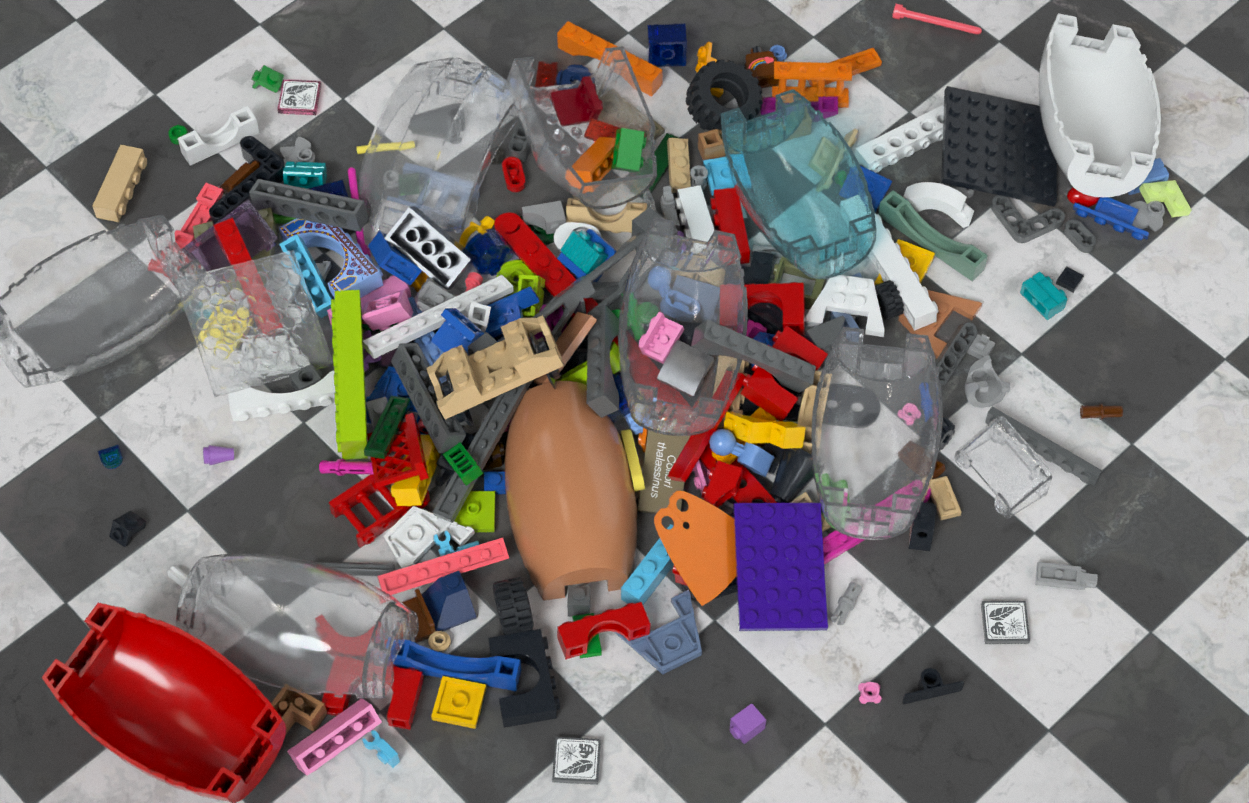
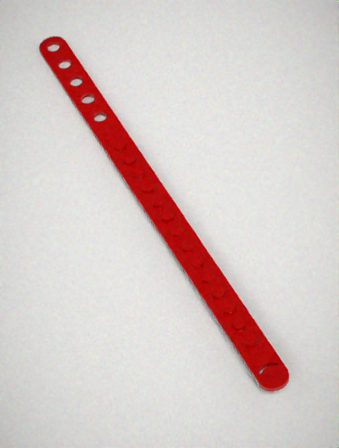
[494,212,777,503]

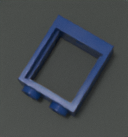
[368,231,422,286]

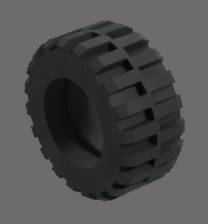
[686,59,763,132]

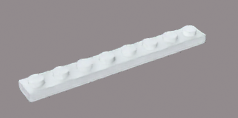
[363,275,513,359]

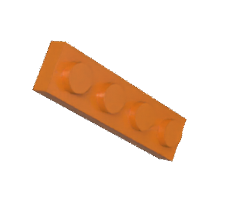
[808,48,882,87]

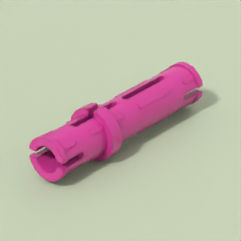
[319,459,381,476]

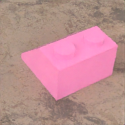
[361,289,413,331]

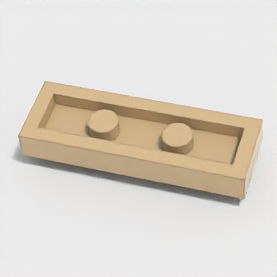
[667,138,691,193]

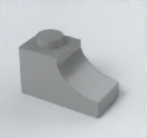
[522,200,566,234]

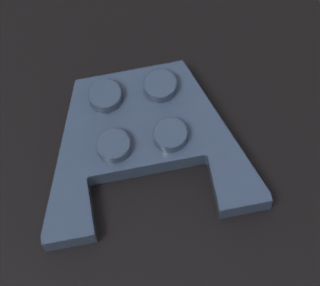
[614,590,702,674]

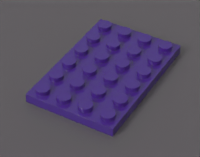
[733,503,828,631]

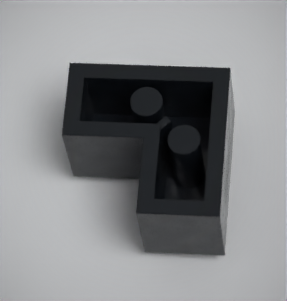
[727,251,773,285]

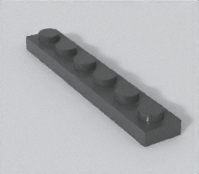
[985,406,1102,486]

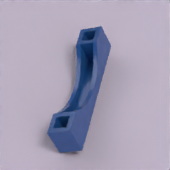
[384,637,521,691]

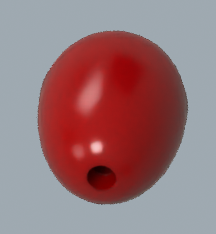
[1067,187,1100,207]

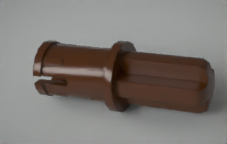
[1080,403,1123,420]

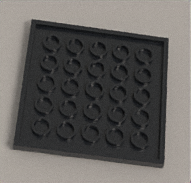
[941,86,1057,207]

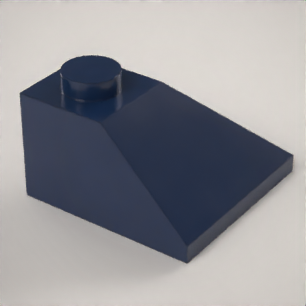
[421,571,477,631]

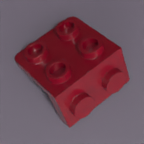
[550,76,603,126]

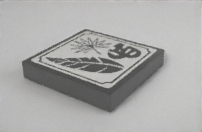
[981,601,1030,644]
[552,737,601,785]

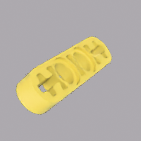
[620,429,645,492]

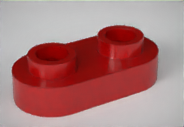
[502,157,526,192]

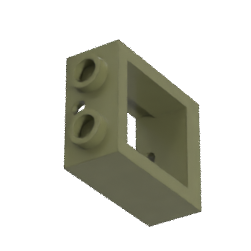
[769,256,828,310]

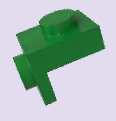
[251,65,284,93]

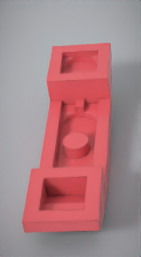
[167,183,224,254]

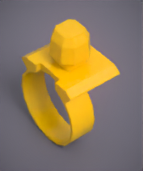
[459,216,496,253]

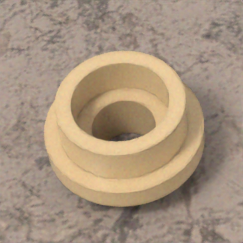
[428,631,451,653]

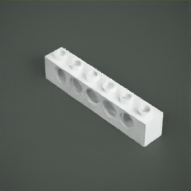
[854,104,944,173]

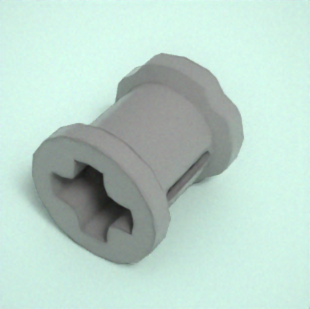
[690,165,708,191]

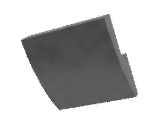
[657,340,714,398]

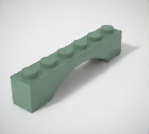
[878,190,988,282]

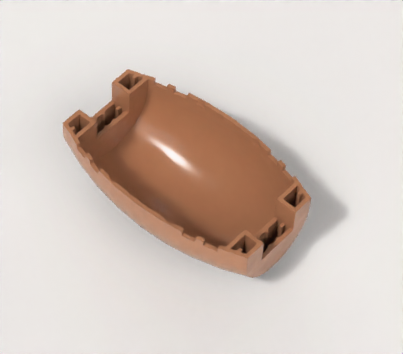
[505,381,637,601]

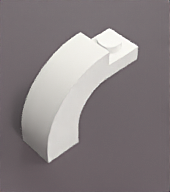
[903,182,974,228]

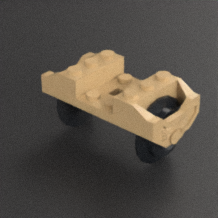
[427,315,564,427]

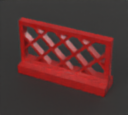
[367,413,429,488]

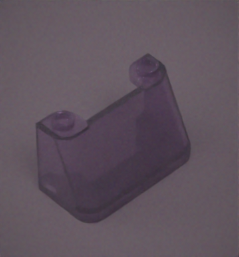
[181,199,278,289]

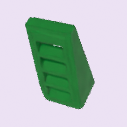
[443,442,483,486]

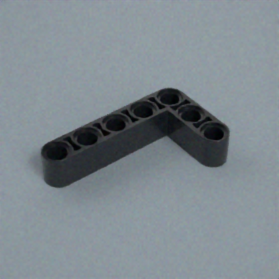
[209,136,285,225]

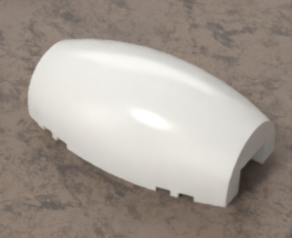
[1039,13,1161,197]

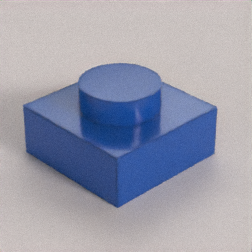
[484,472,506,494]

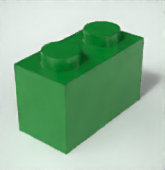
[611,128,646,173]

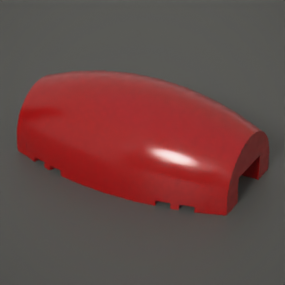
[42,603,286,803]

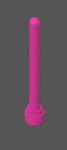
[348,167,371,258]

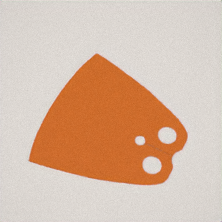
[654,491,736,606]

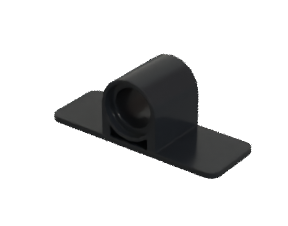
[902,668,964,704]

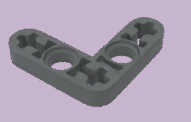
[991,195,1065,243]

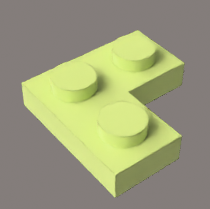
[1139,180,1192,217]

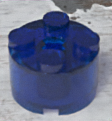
[465,229,513,276]

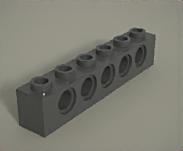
[249,179,369,232]
[391,343,466,453]

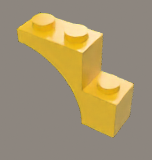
[724,411,806,449]

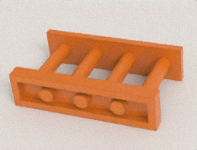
[772,61,852,108]

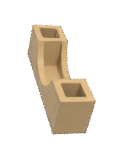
[566,198,647,234]
[792,371,829,456]

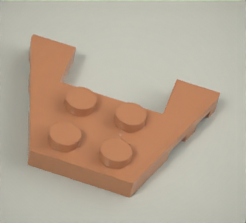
[898,290,982,359]

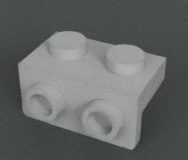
[414,278,456,312]

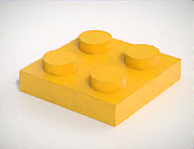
[431,676,486,729]

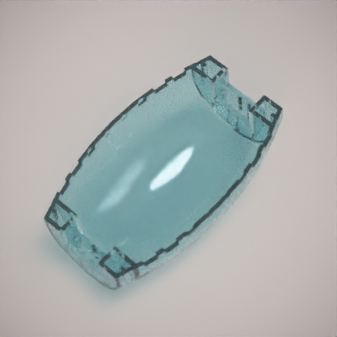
[721,89,877,279]

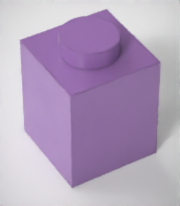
[730,703,766,744]

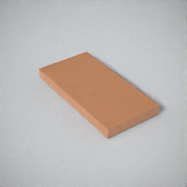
[533,312,597,385]

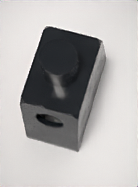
[908,502,936,551]

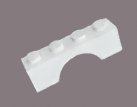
[178,106,260,166]

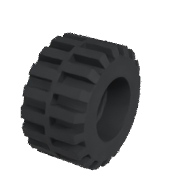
[493,576,534,635]

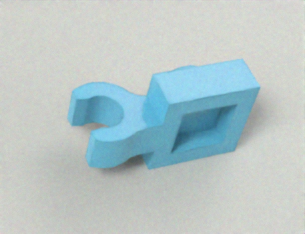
[362,730,400,768]

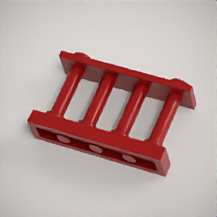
[329,458,430,548]

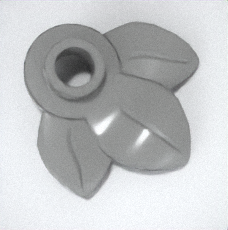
[280,137,315,164]
[1129,201,1165,231]

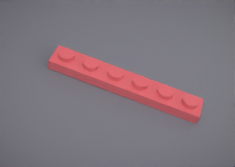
[377,538,509,598]

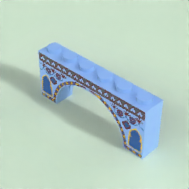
[279,218,383,299]

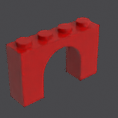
[721,282,805,335]
[740,326,828,421]
[322,656,424,730]

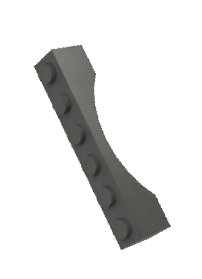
[586,305,620,418]
[691,319,816,393]

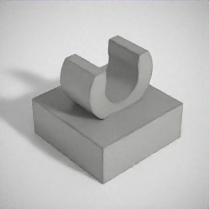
[967,334,995,359]

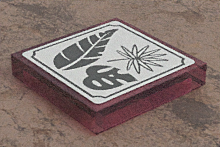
[278,80,321,115]

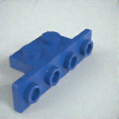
[1073,197,1149,240]
[485,287,539,338]

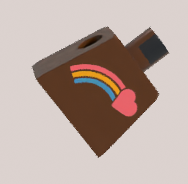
[745,46,779,88]

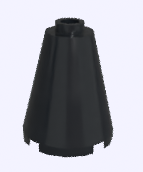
[770,448,822,503]

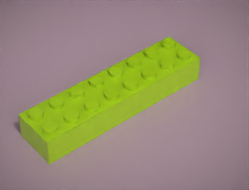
[331,290,368,460]

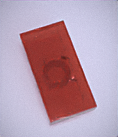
[584,118,620,141]

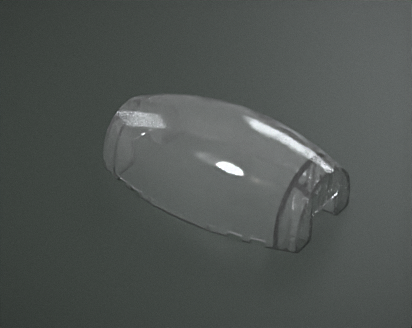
[0,214,209,388]
[618,217,748,436]
[811,327,943,540]
[176,553,419,698]

